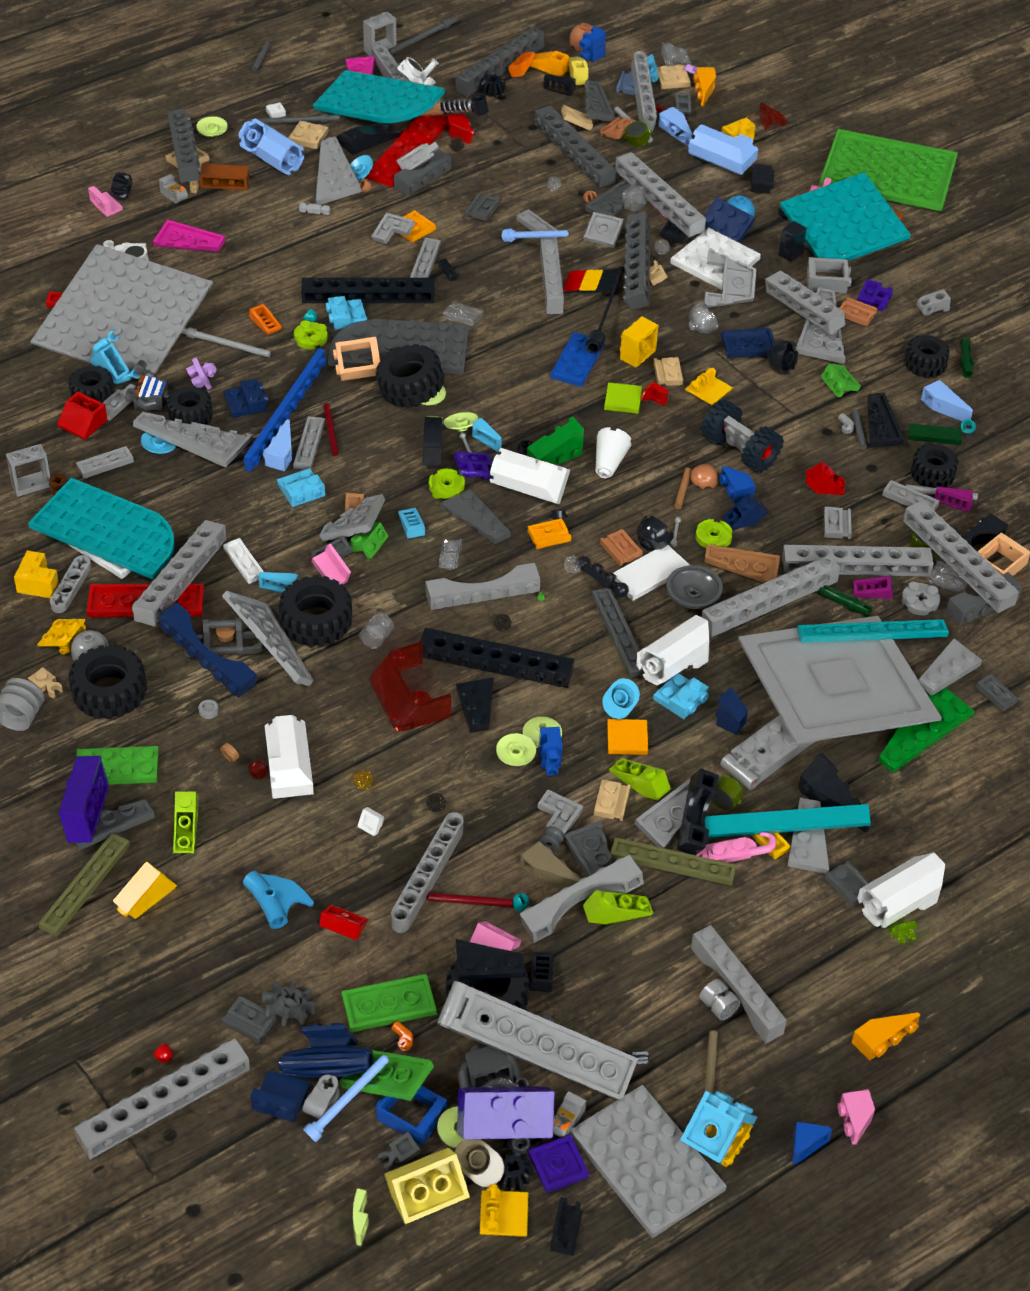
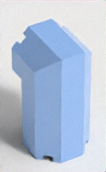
[239,119,304,175]
[688,124,758,175]

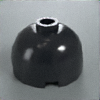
[767,340,798,375]
[636,515,674,551]

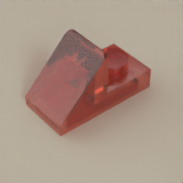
[760,103,788,130]

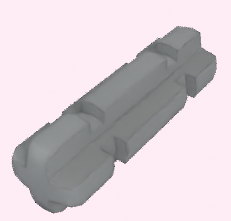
[299,203,330,215]

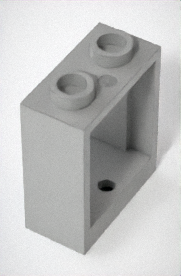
[363,11,396,57]
[807,257,851,293]
[6,444,50,497]

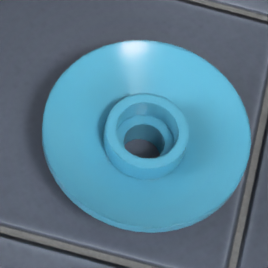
[350,155,373,181]
[141,432,176,454]

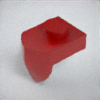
[641,382,669,406]

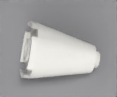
[596,427,631,478]

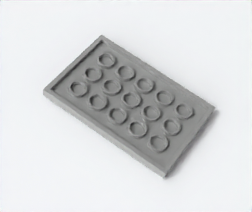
[570,1085,727,1239]

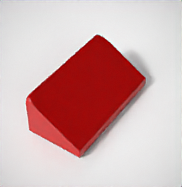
[319,905,368,940]

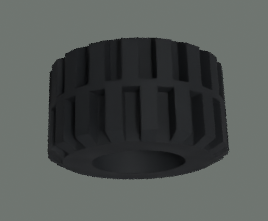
[904,335,950,378]
[68,365,114,403]
[167,386,213,424]
[911,443,959,488]

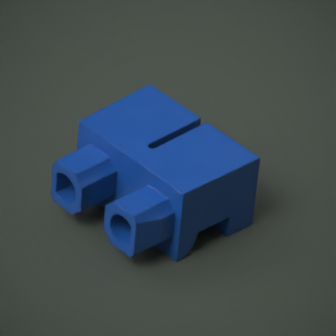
[579,26,606,62]
[538,727,562,776]

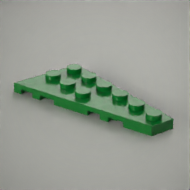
[879,687,975,773]

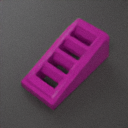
[934,486,973,512]
[853,576,893,599]

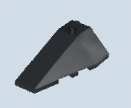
[336,125,403,155]
[798,753,872,833]

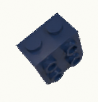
[250,1071,310,1122]

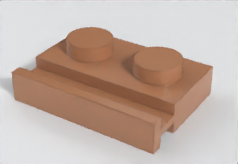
[600,117,636,139]
[839,297,878,327]
[600,529,643,566]

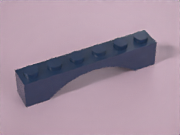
[159,602,257,698]

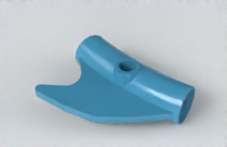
[243,871,314,929]

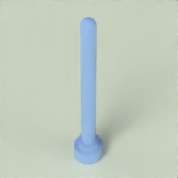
[502,229,569,242]
[303,1055,389,1142]

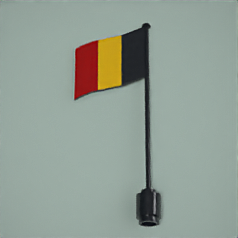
[563,266,625,354]

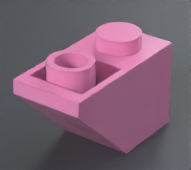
[838,1090,875,1145]

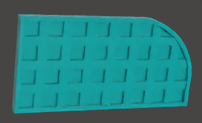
[313,70,445,123]
[28,478,174,580]

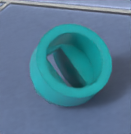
[302,308,317,322]
[961,419,976,434]
[513,893,530,912]

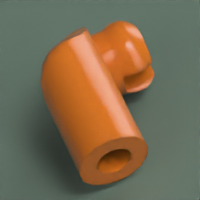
[391,1021,413,1051]

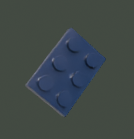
[703,197,756,243]
[721,328,775,358]

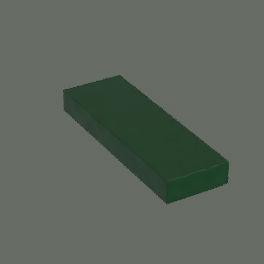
[908,423,962,445]

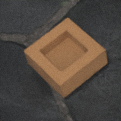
[345,493,364,512]

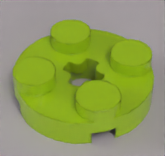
[294,320,328,349]
[429,469,465,499]
[695,519,732,549]

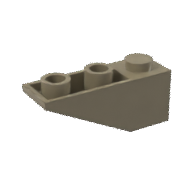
[520,841,581,889]

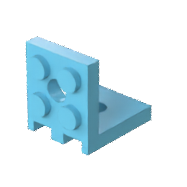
[680,1091,757,1164]

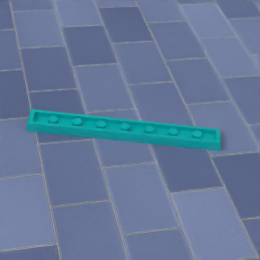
[797,619,949,643]
[705,804,871,838]

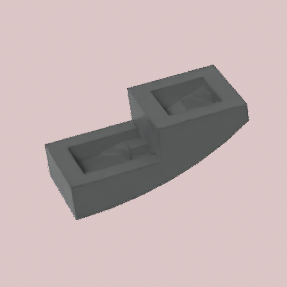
[675,93,691,114]

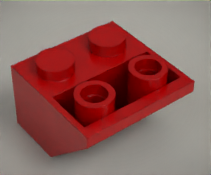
[57,391,108,440]

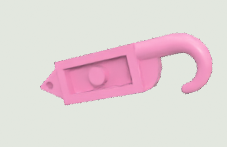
[696,832,776,863]

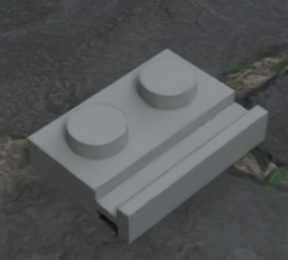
[824,507,851,539]

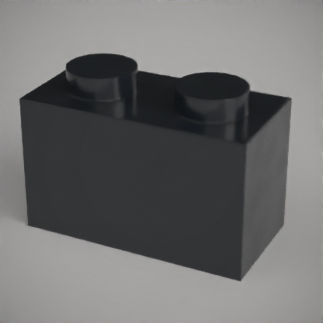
[778,221,807,262]

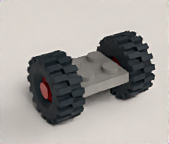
[700,399,784,473]

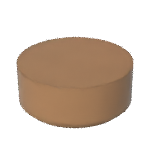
[216,627,236,642]
[220,743,239,763]

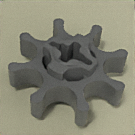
[261,980,317,1026]

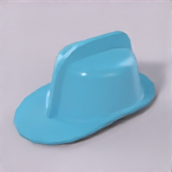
[602,678,640,719]

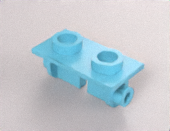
[647,54,659,82]

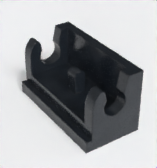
[550,1197,583,1256]

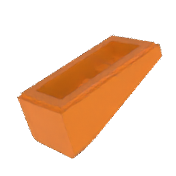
[508,52,536,77]
[249,303,282,335]

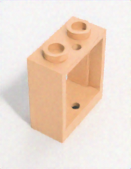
[333,337,380,381]
[978,533,1030,576]

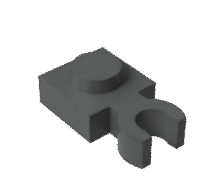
[377,1132,421,1172]

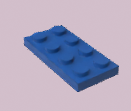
[550,332,605,387]

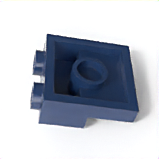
[223,378,268,418]

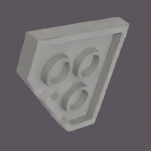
[319,494,385,541]

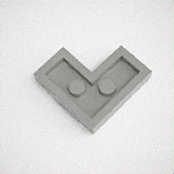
[371,212,415,244]
[538,790,583,834]

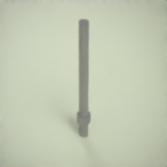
[181,327,271,358]

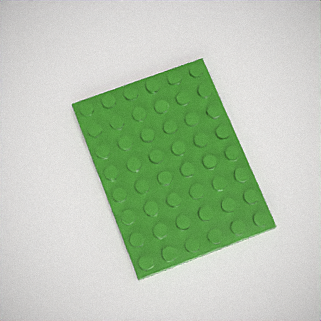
[819,129,958,211]

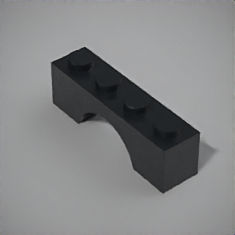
[944,513,1008,565]
[677,768,719,855]

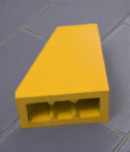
[113,861,177,919]

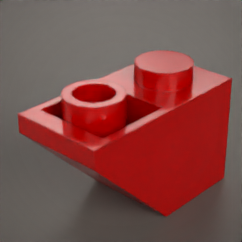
[447,113,474,144]
[806,461,845,495]

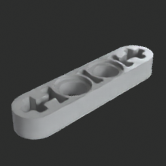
[50,555,91,613]

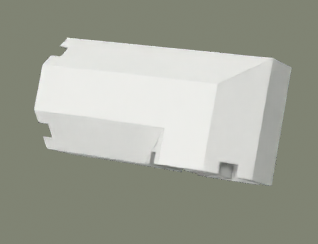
[490,448,570,504]
[637,615,709,685]
[265,715,314,799]
[857,853,945,928]

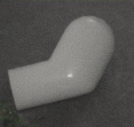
[838,413,855,434]

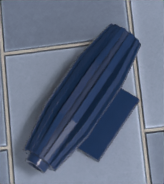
[279,1023,374,1079]

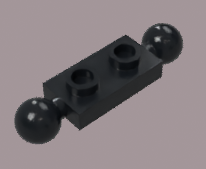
[576,556,629,597]

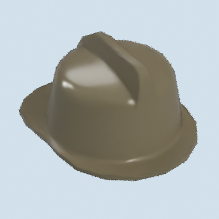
[455,1139,504,1187]

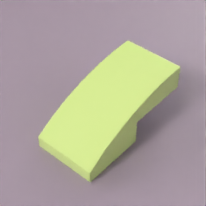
[353,1188,368,1246]

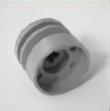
[0,678,45,731]

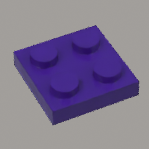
[528,1135,589,1194]

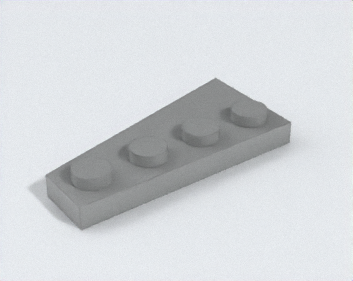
[919,639,983,696]
[788,798,829,874]

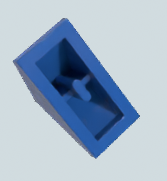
[792,1122,832,1165]

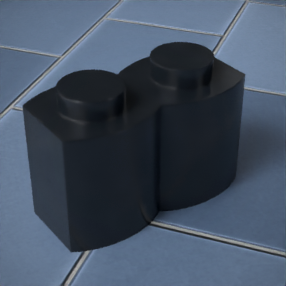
[751,163,775,194]

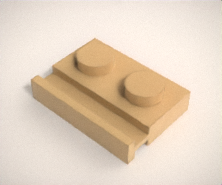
[561,105,593,131]
[654,357,683,386]
[594,779,631,821]

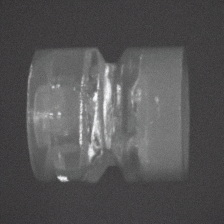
[360,613,394,649]

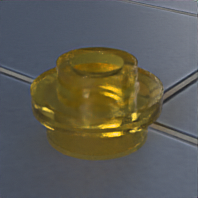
[353,771,373,790]

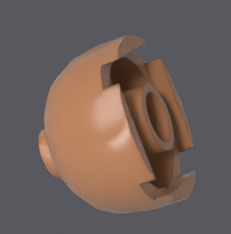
[569,23,593,51]

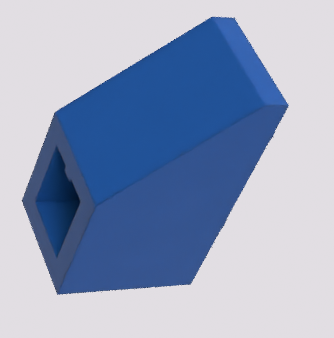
[719,466,756,503]

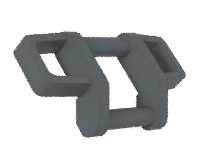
[184,617,262,657]

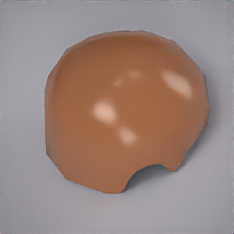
[690,464,718,489]

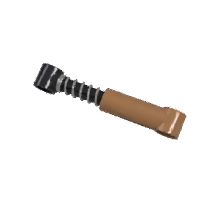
[419,94,489,116]

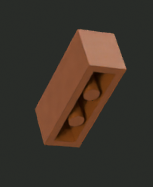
[199,163,250,190]

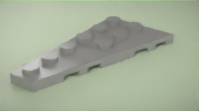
[316,136,362,205]
[796,287,845,364]
[133,412,253,468]
[222,590,314,686]

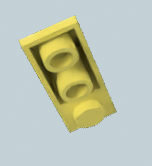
[568,57,588,85]

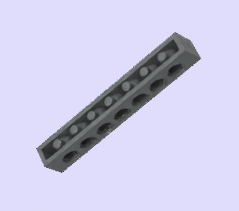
[456,27,544,97]
[534,106,616,189]
[167,108,202,183]
[623,211,651,310]

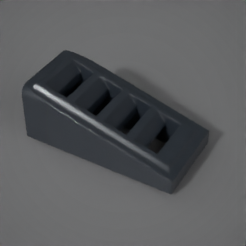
[543,74,576,97]
[530,952,554,992]

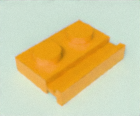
[528,518,571,549]

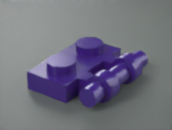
[857,279,893,311]
[454,451,493,479]

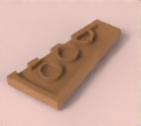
[704,544,780,583]

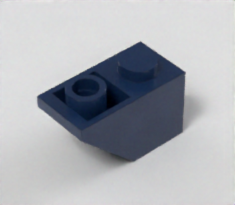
[723,493,768,530]
[716,688,748,735]

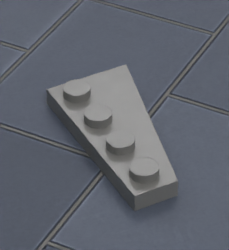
[634,779,690,848]

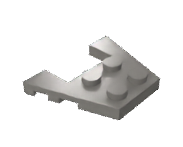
[703,248,756,308]

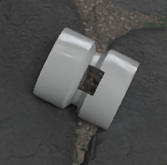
[699,979,741,1021]

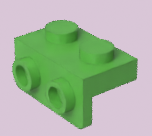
[349,522,388,559]

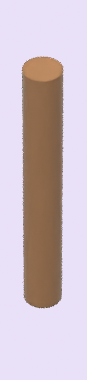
[674,468,692,509]

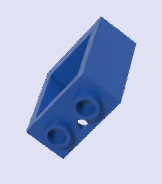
[375,1086,447,1146]

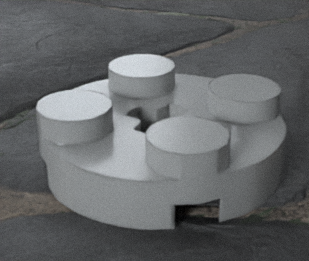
[902,582,940,615]

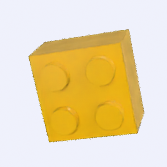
[620,317,658,368]

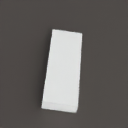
[223,538,264,584]

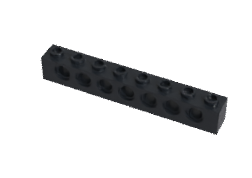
[301,277,434,303]
[419,628,574,688]

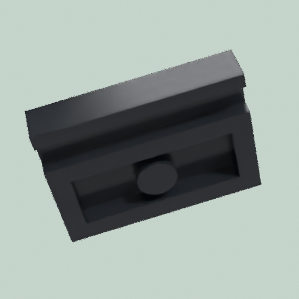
[660,220,687,244]

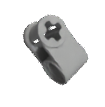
[303,1074,340,1119]

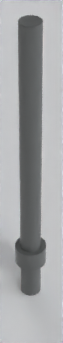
[388,16,458,55]
[247,114,339,125]

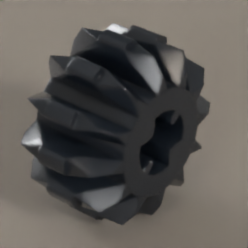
[481,74,506,97]
[110,172,132,200]
[497,1151,533,1192]

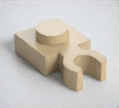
[650,260,668,286]
[28,667,63,698]

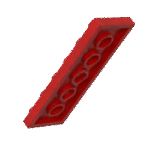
[87,583,204,617]

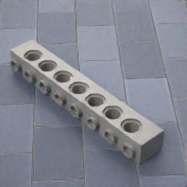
[615,152,706,237]
[903,500,1019,613]
[132,520,226,626]
[782,545,933,576]
[702,555,840,637]
[74,1039,250,1159]

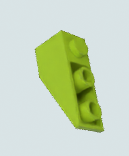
[609,758,671,801]
[173,792,199,854]
[583,890,653,924]

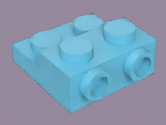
[325,296,367,330]
[277,468,325,507]
[653,673,709,719]

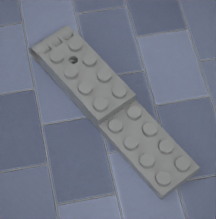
[720,715,815,790]
[437,981,638,1100]

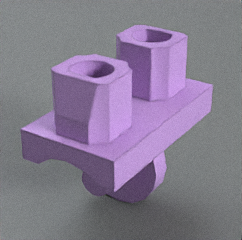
[186,357,217,390]

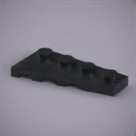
[867,393,904,448]

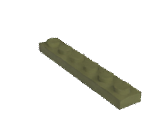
[38,833,130,937]
[610,837,736,886]

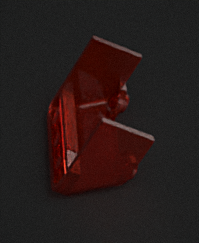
[370,642,451,732]

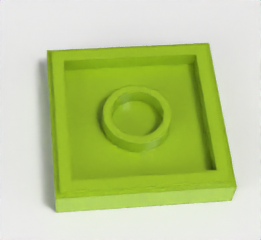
[604,383,642,414]

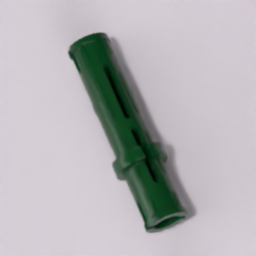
[960,338,974,378]
[818,585,873,617]

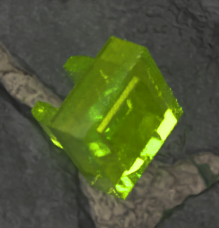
[889,920,918,944]

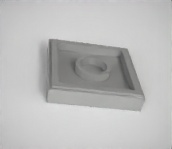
[583,212,624,248]

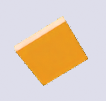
[400,210,436,243]
[607,719,648,755]

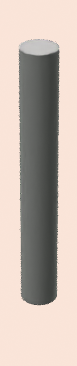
[252,42,270,71]
[851,409,867,450]

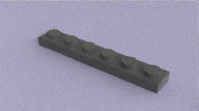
[592,588,645,678]

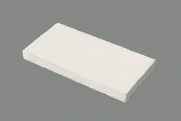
[613,545,690,601]

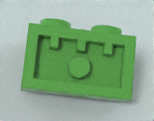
[821,364,861,397]

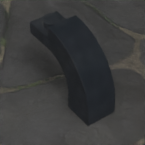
[423,416,443,467]

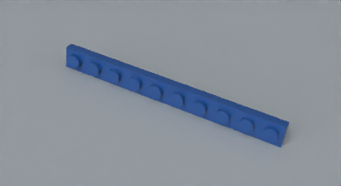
[244,348,327,472]

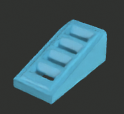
[472,418,502,452]
[398,508,425,539]
[259,572,299,593]

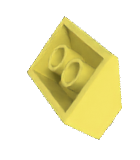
[385,1148,470,1224]

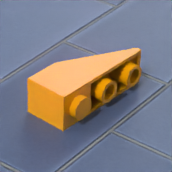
[529,51,569,76]
[693,67,716,106]
[851,1012,920,1061]

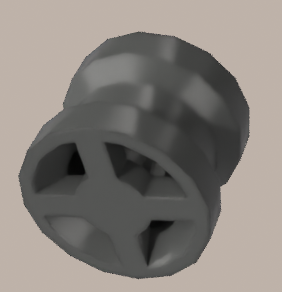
[539,826,565,852]

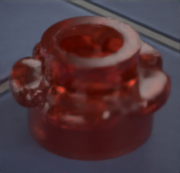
[248,760,268,779]

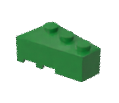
[527,416,584,465]

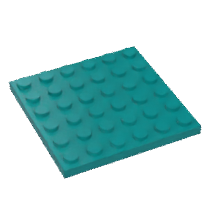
[780,172,911,261]

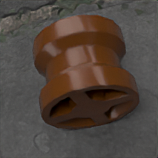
[49,474,67,495]

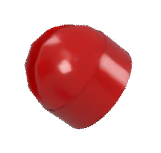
[153,1043,173,1063]

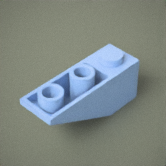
[658,107,692,147]
[921,380,973,422]
[263,419,292,471]

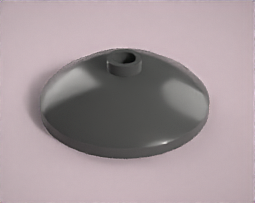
[666,565,723,609]

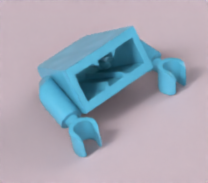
[90,329,143,384]

